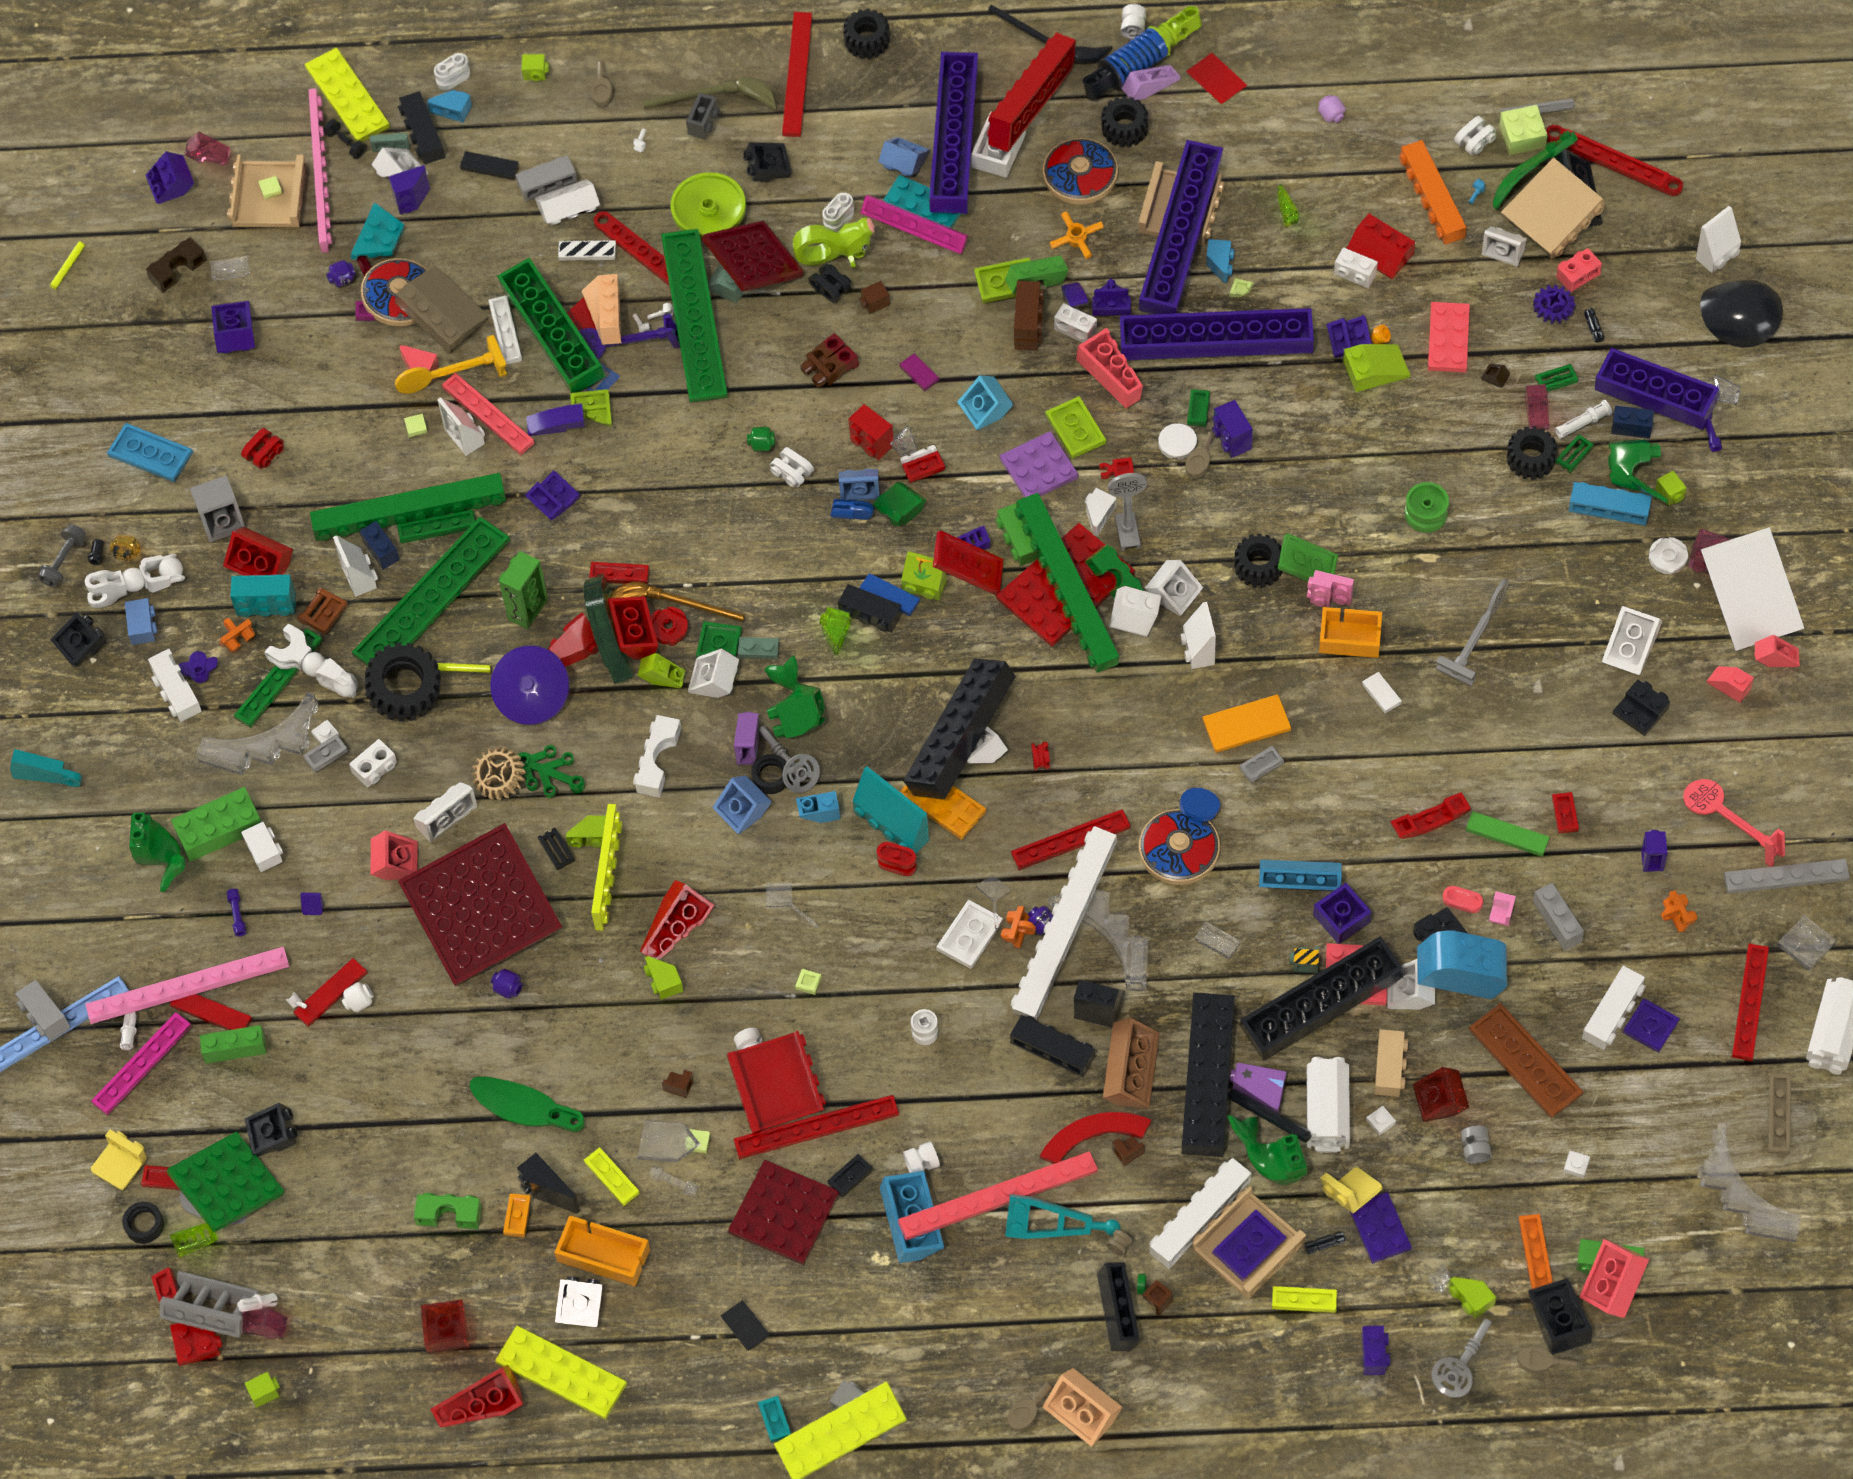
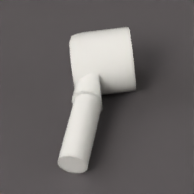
[634,129,646,152]
[647,303,674,320]
[633,314,650,332]
[286,992,307,1009]

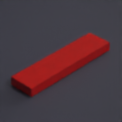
[293,958,368,1027]
[170,994,252,1030]

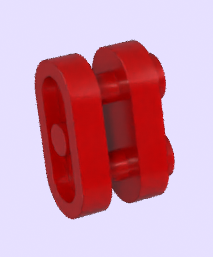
[241,428,284,469]
[877,842,917,876]

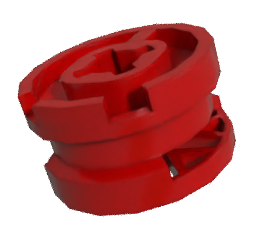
[1031,741,1050,771]

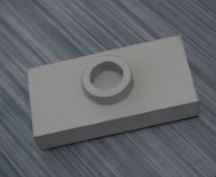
[1239,746,1284,783]

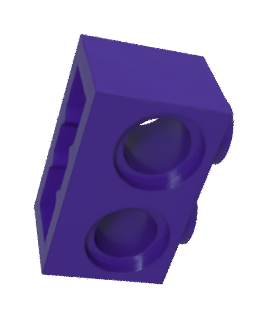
[1641,830,1667,872]

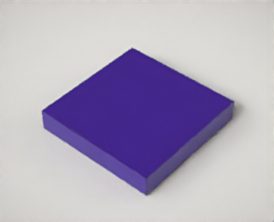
[1623,998,1680,1053]

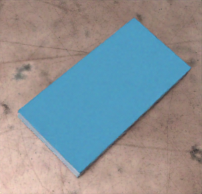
[107,423,193,483]

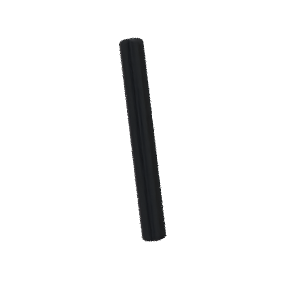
[1228,1089,1312,1142]

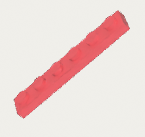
[442,373,535,456]

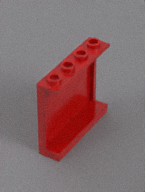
[726,1031,826,1133]

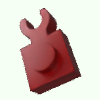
[1099,457,1134,479]

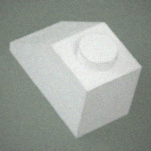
[1085,488,1116,537]

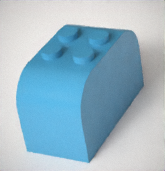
[1417,931,1507,1000]

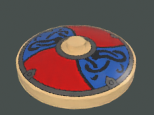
[1043,138,1118,204]
[361,259,427,326]
[1139,809,1220,885]

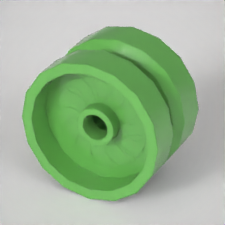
[1405,482,1449,533]

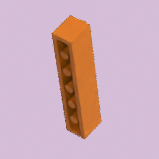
[1399,140,1467,245]

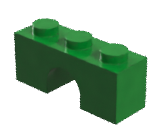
[1085,545,1144,600]

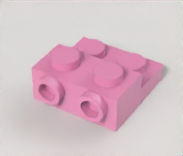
[1307,570,1354,607]

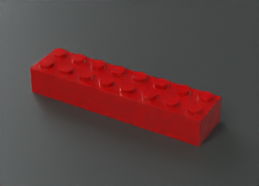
[987,32,1076,152]

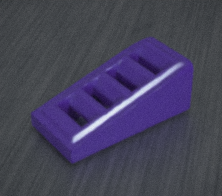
[1061,282,1088,307]
[957,526,991,550]

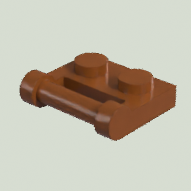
[297,588,348,635]

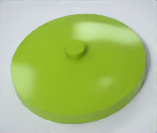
[670,172,746,239]

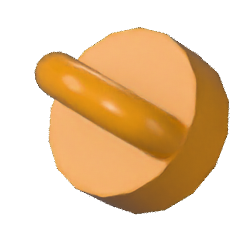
[1371,324,1391,344]

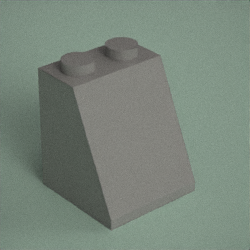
[190,475,245,543]

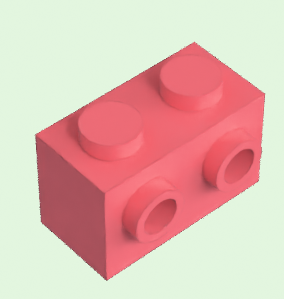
[1556,248,1602,292]

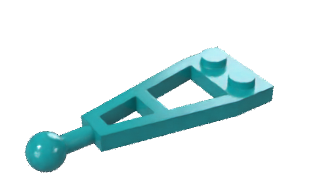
[1005,1194,1121,1239]

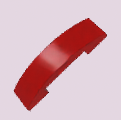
[1390,792,1471,839]

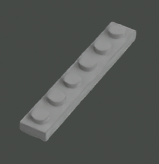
[1723,859,1849,894]

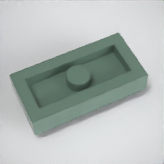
[370,133,410,152]
[738,637,779,659]

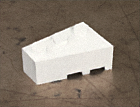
[148,649,202,723]

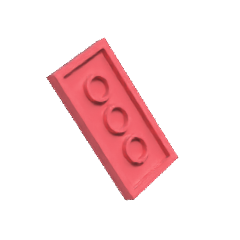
[1428,302,1470,373]

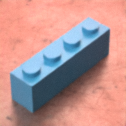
[1568,482,1652,526]
[1259,859,1342,890]

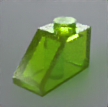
[819,607,851,655]

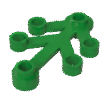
[517,745,585,798]

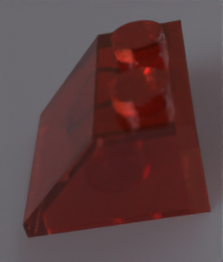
[1412,1067,1469,1122]

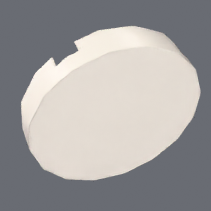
[1158,423,1197,460]
[1649,537,1688,574]

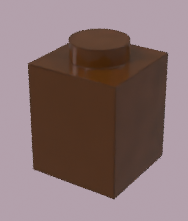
[859,281,890,314]

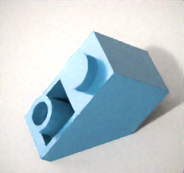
[1206,239,1234,283]
[796,791,840,823]

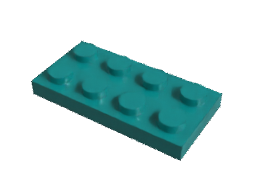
[883,175,961,229]

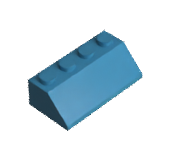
[880,1171,944,1263]

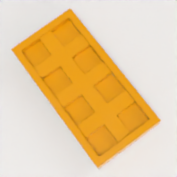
[900,785,986,840]

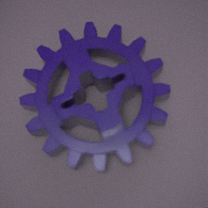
[1533,284,1575,324]

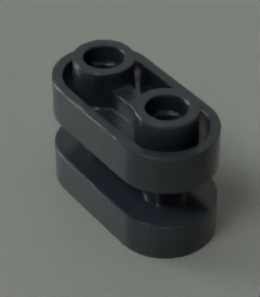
[808,263,851,303]

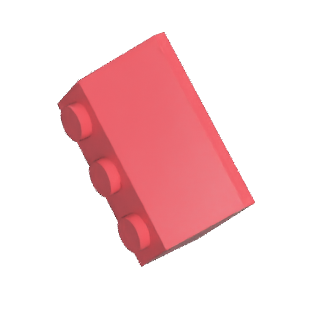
[1579,1239,1649,1318]

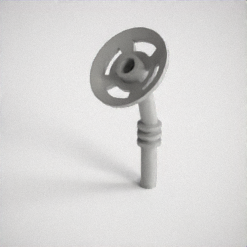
[758,726,820,793]
[1431,1318,1492,1397]

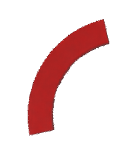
[1040,1112,1151,1164]

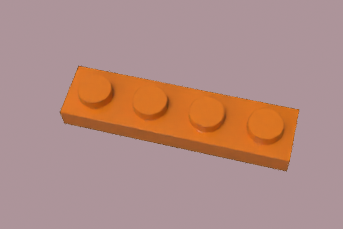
[1518,1214,1553,1289]

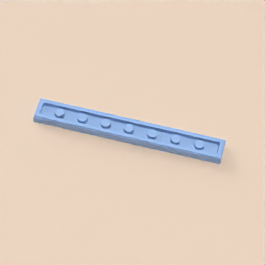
[0,976,129,1072]

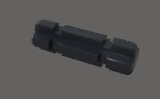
[1584,308,1605,343]
[1304,1231,1345,1254]

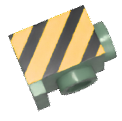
[1289,946,1319,973]

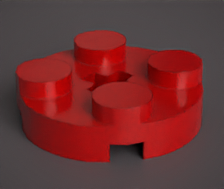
[651,607,688,646]

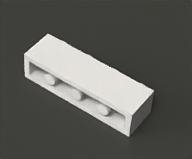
[1582,966,1646,1050]

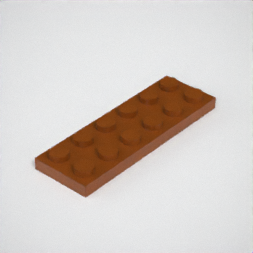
[1469,1003,1583,1119]

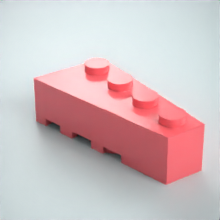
[1076,328,1143,409]

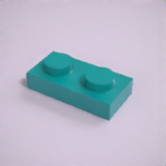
[758,1395,791,1443]

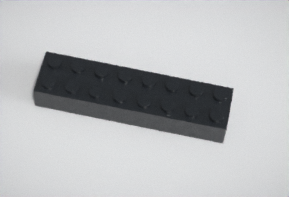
[903,658,1016,799]
[1240,936,1403,1061]
[1181,992,1235,1157]

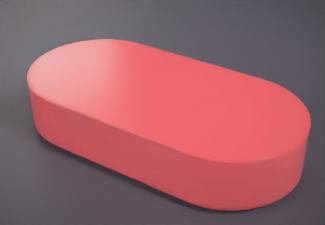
[1443,886,1483,913]

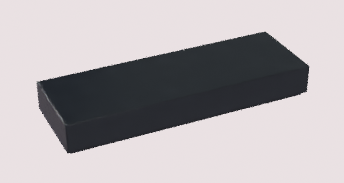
[460,151,519,180]

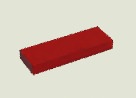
[589,562,650,585]

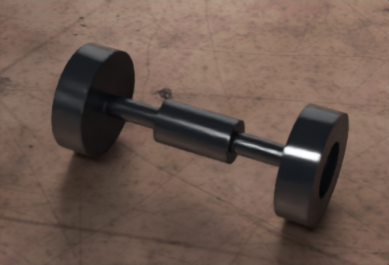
[323,119,367,159]

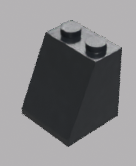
[1074,980,1125,1028]

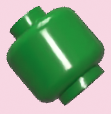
[747,426,775,452]

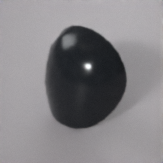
[1700,280,1783,348]

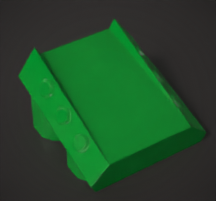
[872,482,926,527]

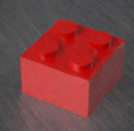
[848,404,894,461]

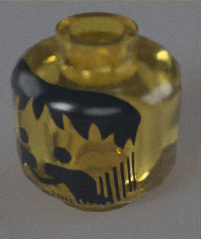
[110,535,140,561]

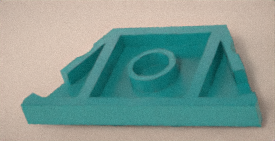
[351,203,404,260]

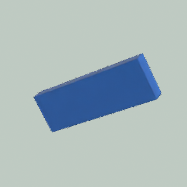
[859,573,920,616]

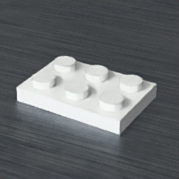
[936,900,1003,969]

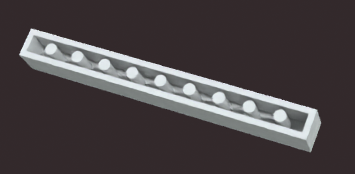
[1011,826,1117,1020]

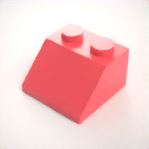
[370,830,418,880]

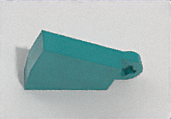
[10,749,82,787]

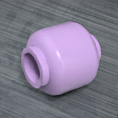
[1318,95,1346,123]

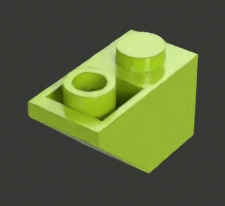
[637,653,686,688]
[566,815,606,848]
[643,956,684,1000]
[1448,1277,1496,1319]

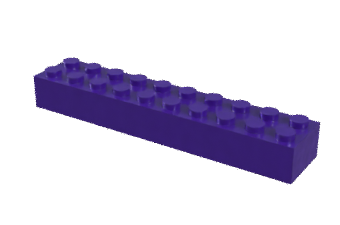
[929,52,978,214]
[1139,140,1223,314]
[1120,308,1314,360]

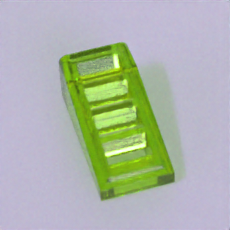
[1277,184,1299,227]
[169,1223,218,1258]

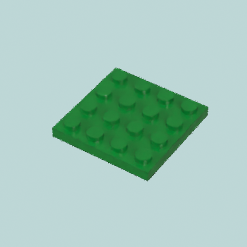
[167,1131,284,1233]

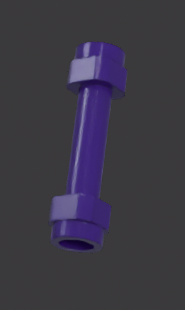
[1705,413,1722,452]
[226,889,247,937]

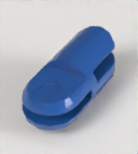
[830,499,874,520]

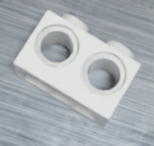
[1054,303,1097,343]
[349,739,397,788]

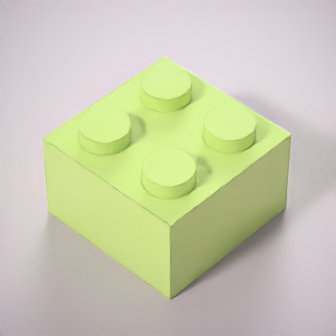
[1499,105,1547,155]

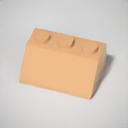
[1043,1368,1122,1447]

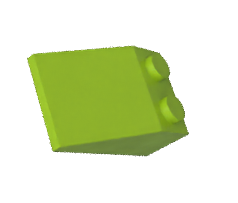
[1343,344,1410,392]

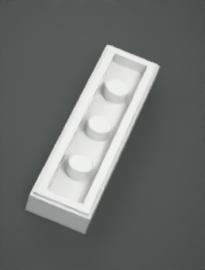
[489,296,522,364]

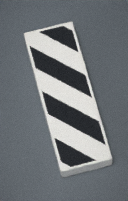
[558,241,616,261]

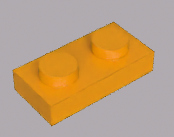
[503,1193,531,1237]

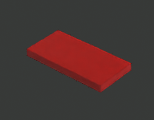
[933,530,1004,595]

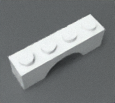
[633,715,681,798]

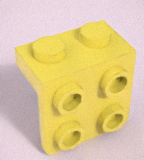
[91,1129,148,1190]
[1320,1167,1383,1213]

